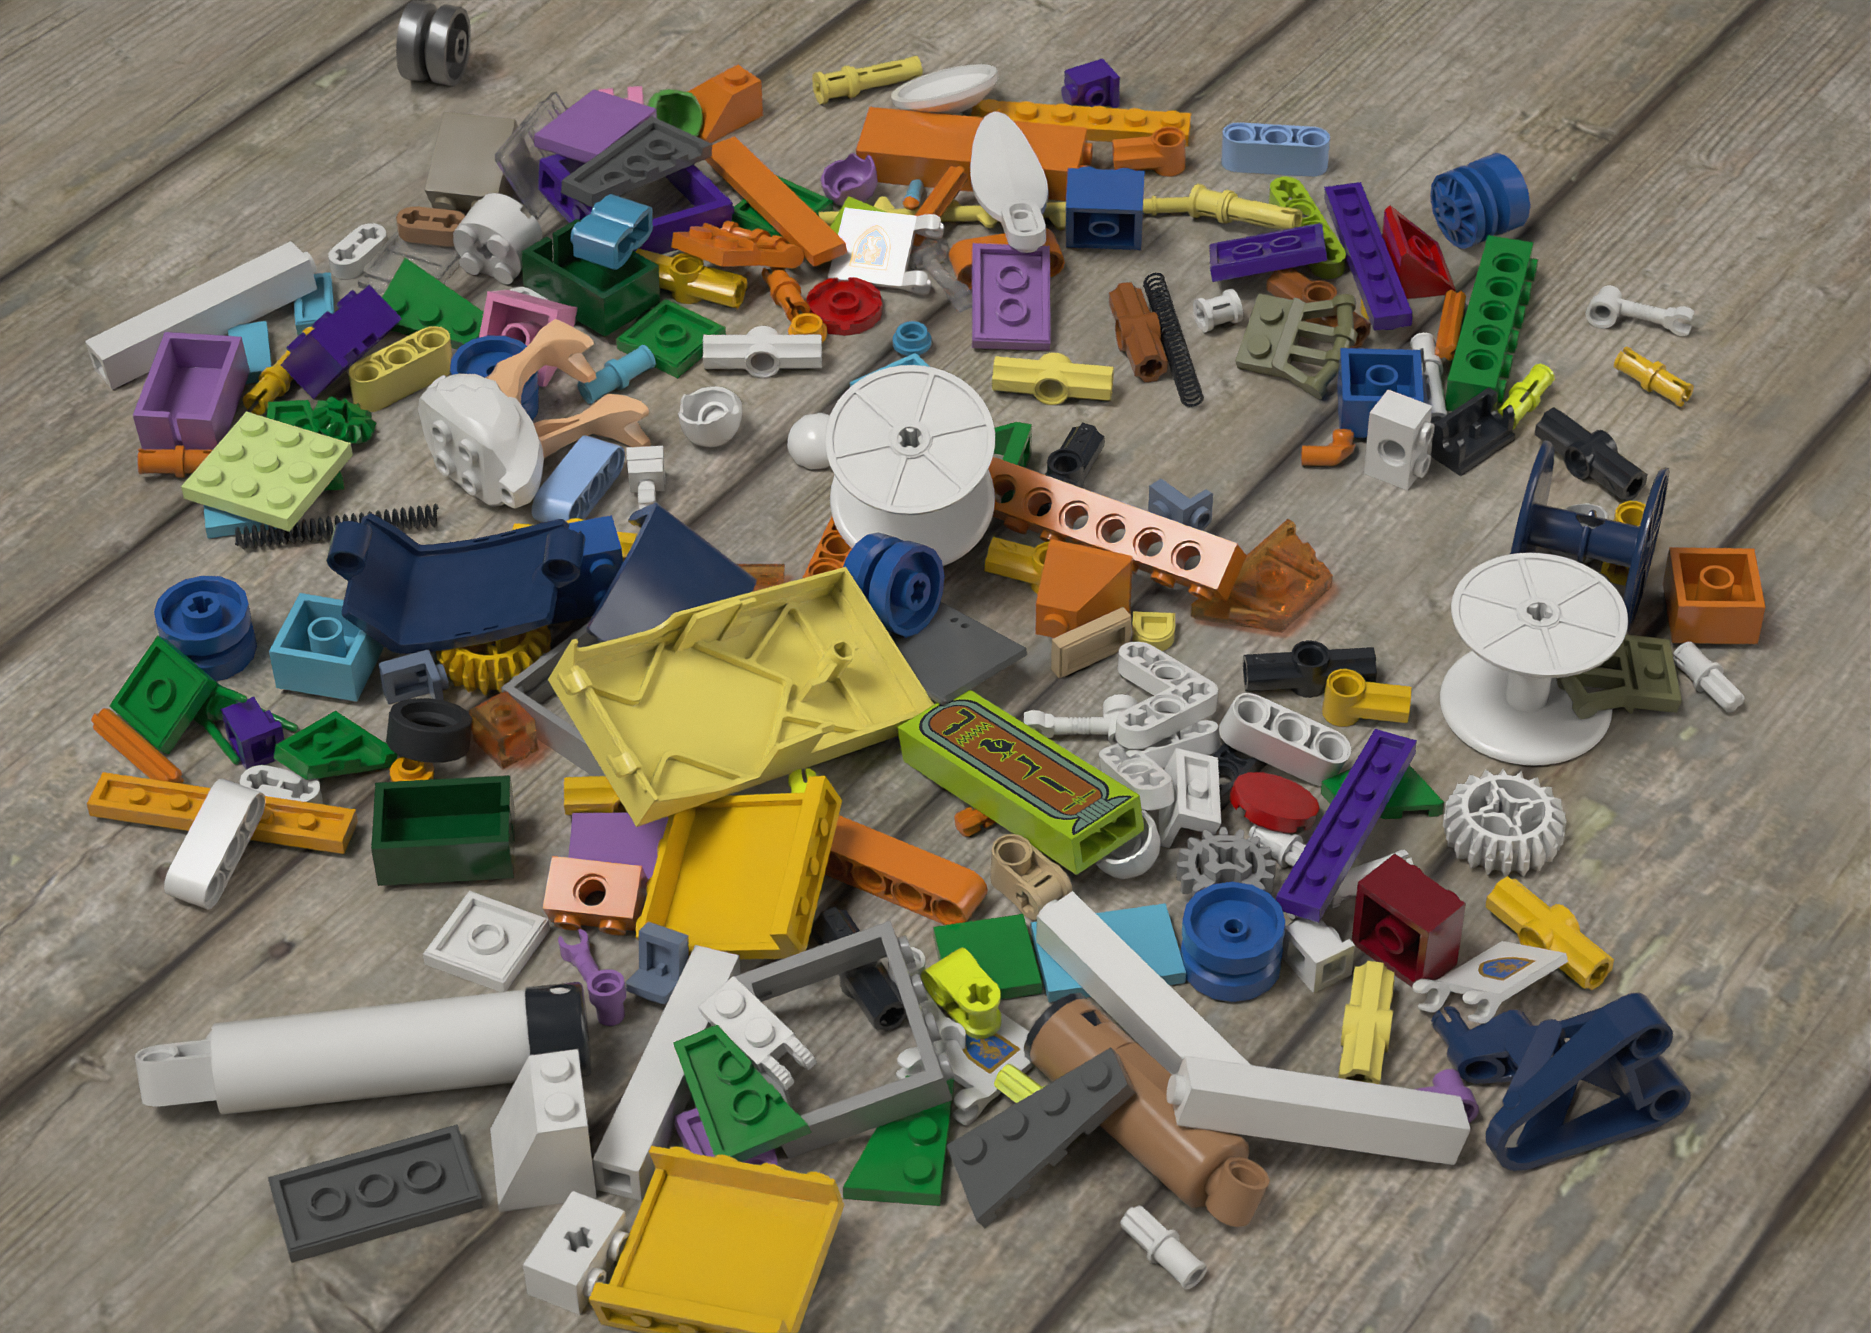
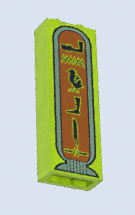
[897,690,1144,875]

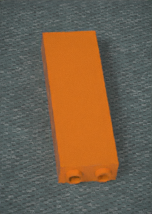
[856,107,1093,201]

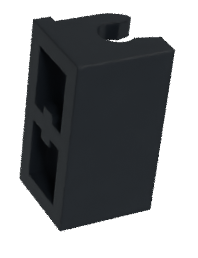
[1431,387,1515,476]

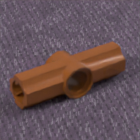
[1266,267,1371,348]
[1109,282,1168,382]

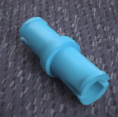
[577,345,656,404]

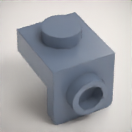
[1148,479,1213,531]
[379,649,449,705]
[626,922,689,1004]

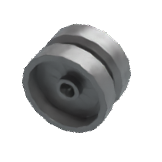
[396,0,471,86]

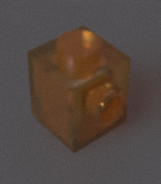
[469,690,539,770]

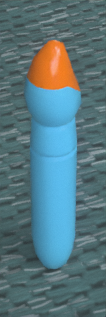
[902,179,924,210]

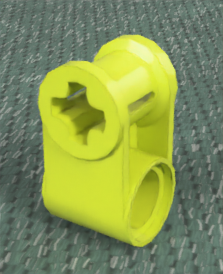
[921,948,1002,1039]

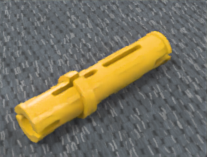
[243,327,313,415]

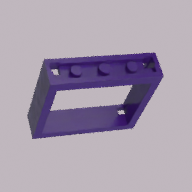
[538,154,734,255]

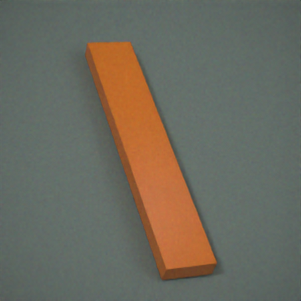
[705,136,847,267]

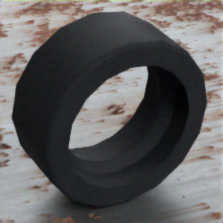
[386,698,473,763]

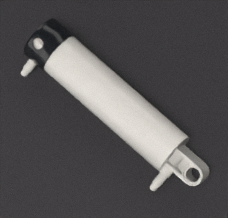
[135,982,592,1115]

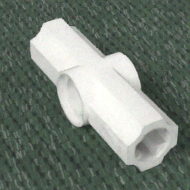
[703,326,822,378]

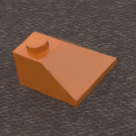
[688,64,763,143]
[1035,539,1133,638]

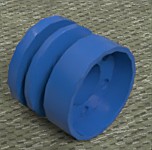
[1430,153,1530,249]

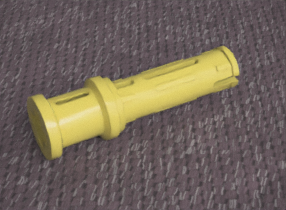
[812,56,922,104]
[1188,184,1303,230]

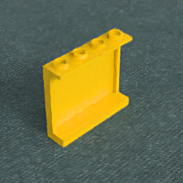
[636,776,842,959]
[589,1146,845,1333]

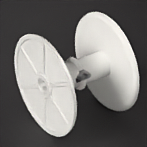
[825,365,995,566]
[1440,553,1628,766]

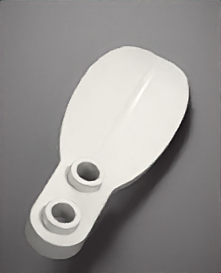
[970,112,1048,253]

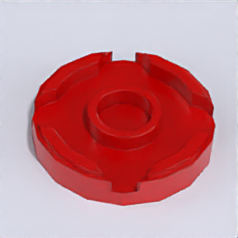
[806,277,883,336]
[1230,772,1320,833]

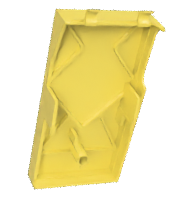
[548,567,934,827]

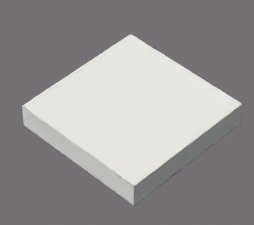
[423,891,550,992]

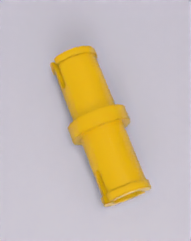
[1614,346,1694,407]

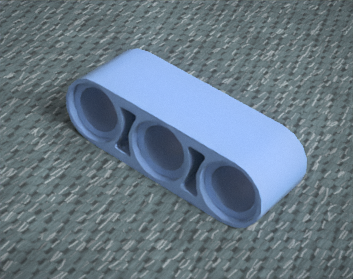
[1221,122,1330,177]
[532,435,625,522]

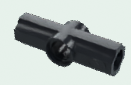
[1534,407,1648,501]
[1037,422,1105,516]
[1242,640,1377,698]
[811,907,907,1032]

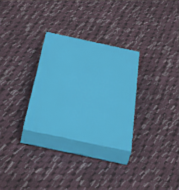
[1031,903,1186,1002]

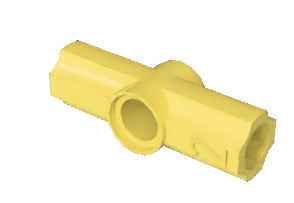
[992,352,1114,405]
[1338,961,1395,1084]

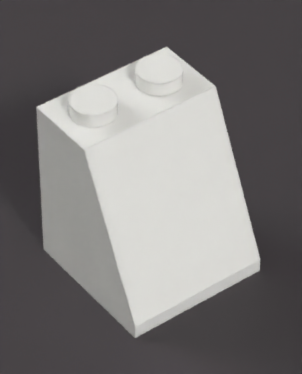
[490,1049,597,1212]

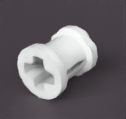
[1193,289,1243,333]

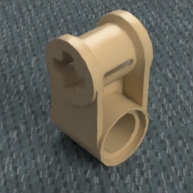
[990,834,1073,920]

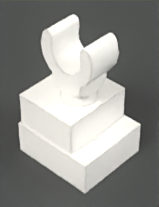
[626,446,666,509]

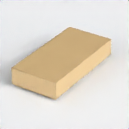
[1051,607,1131,678]

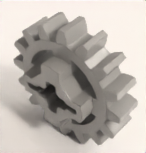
[1176,827,1276,897]

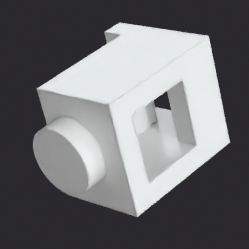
[1282,917,1355,994]

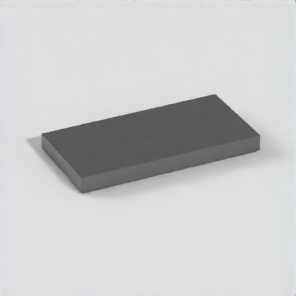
[268,1124,483,1263]

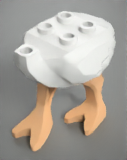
[418,319,651,509]

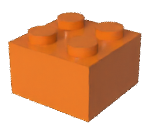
[1663,547,1766,644]

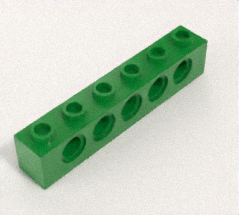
[1445,235,1538,411]

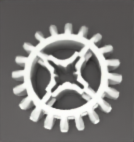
[1443,769,1566,877]

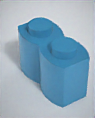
[571,194,653,270]

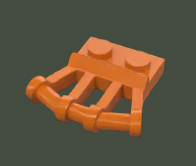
[671,220,804,268]

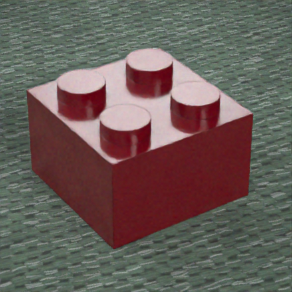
[1351,853,1466,988]

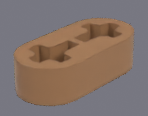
[396,206,465,246]

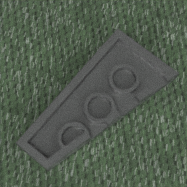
[561,117,712,207]
[947,1047,1136,1228]

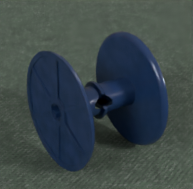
[1510,440,1670,633]

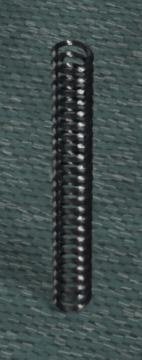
[1143,272,1204,407]
[235,503,439,550]

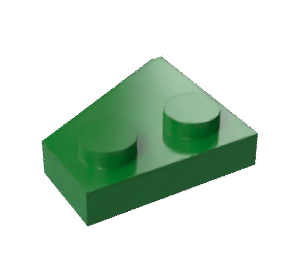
[274,711,398,780]

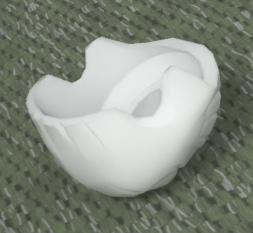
[678,386,742,448]
[1095,810,1161,879]

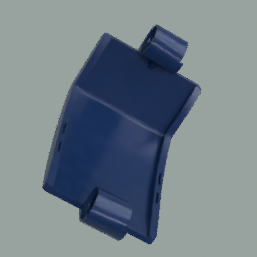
[586,502,756,642]
[326,513,586,654]

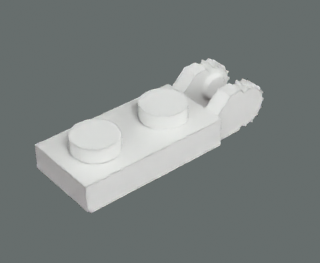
[698,976,817,1090]

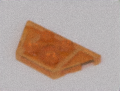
[1191,519,1333,633]

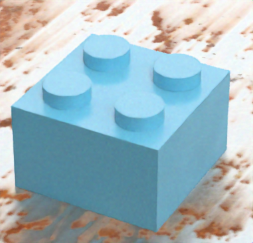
[269,593,384,702]

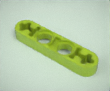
[1269,176,1346,279]

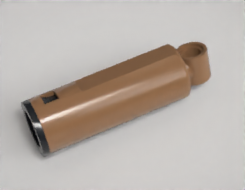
[1024,993,1270,1227]

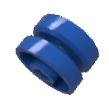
[450,335,539,421]
[843,532,945,637]
[154,576,257,681]
[1181,882,1286,1002]

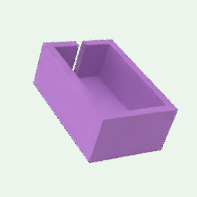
[133,332,250,450]

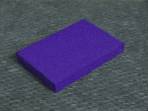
[1209,223,1327,282]

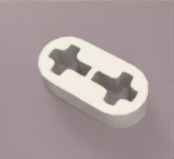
[328,223,388,280]
[239,765,323,804]

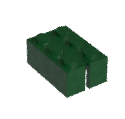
[522,219,660,337]
[371,775,515,886]

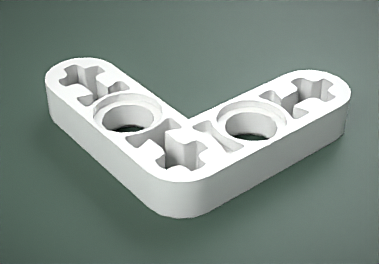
[1115,642,1218,749]
[1099,720,1221,810]

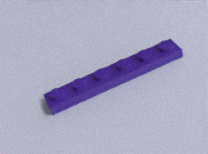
[1324,182,1412,331]
[1276,729,1417,923]

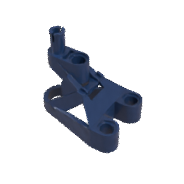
[1431,993,1691,1171]

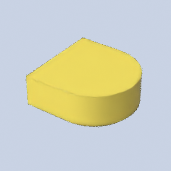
[1132,611,1175,651]

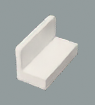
[1159,748,1221,848]

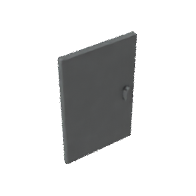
[887,601,1027,705]

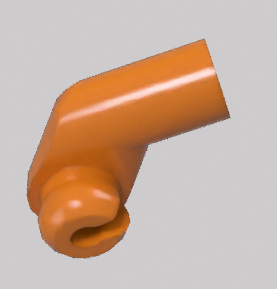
[1301,429,1356,466]

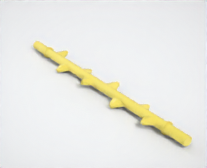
[819,196,1189,230]

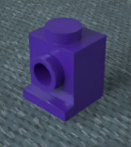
[1061,58,1120,108]
[221,697,285,770]

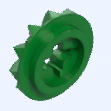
[312,397,376,444]

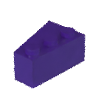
[281,284,402,399]

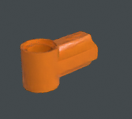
[1112,127,1186,176]

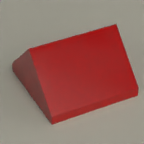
[1382,205,1456,299]

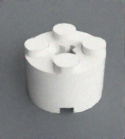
[453,193,542,285]

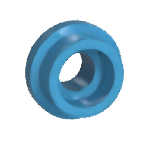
[893,321,932,356]

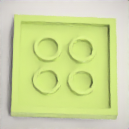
[181,412,353,532]

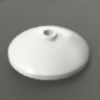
[891,64,999,116]

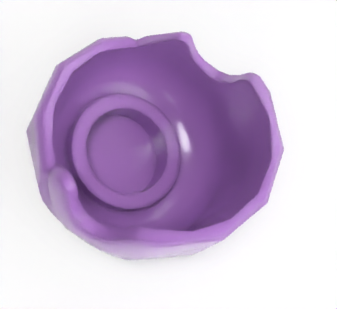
[821,153,878,206]

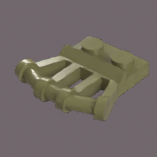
[1235,293,1358,399]
[1556,635,1682,719]

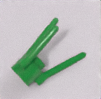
[194,683,298,765]

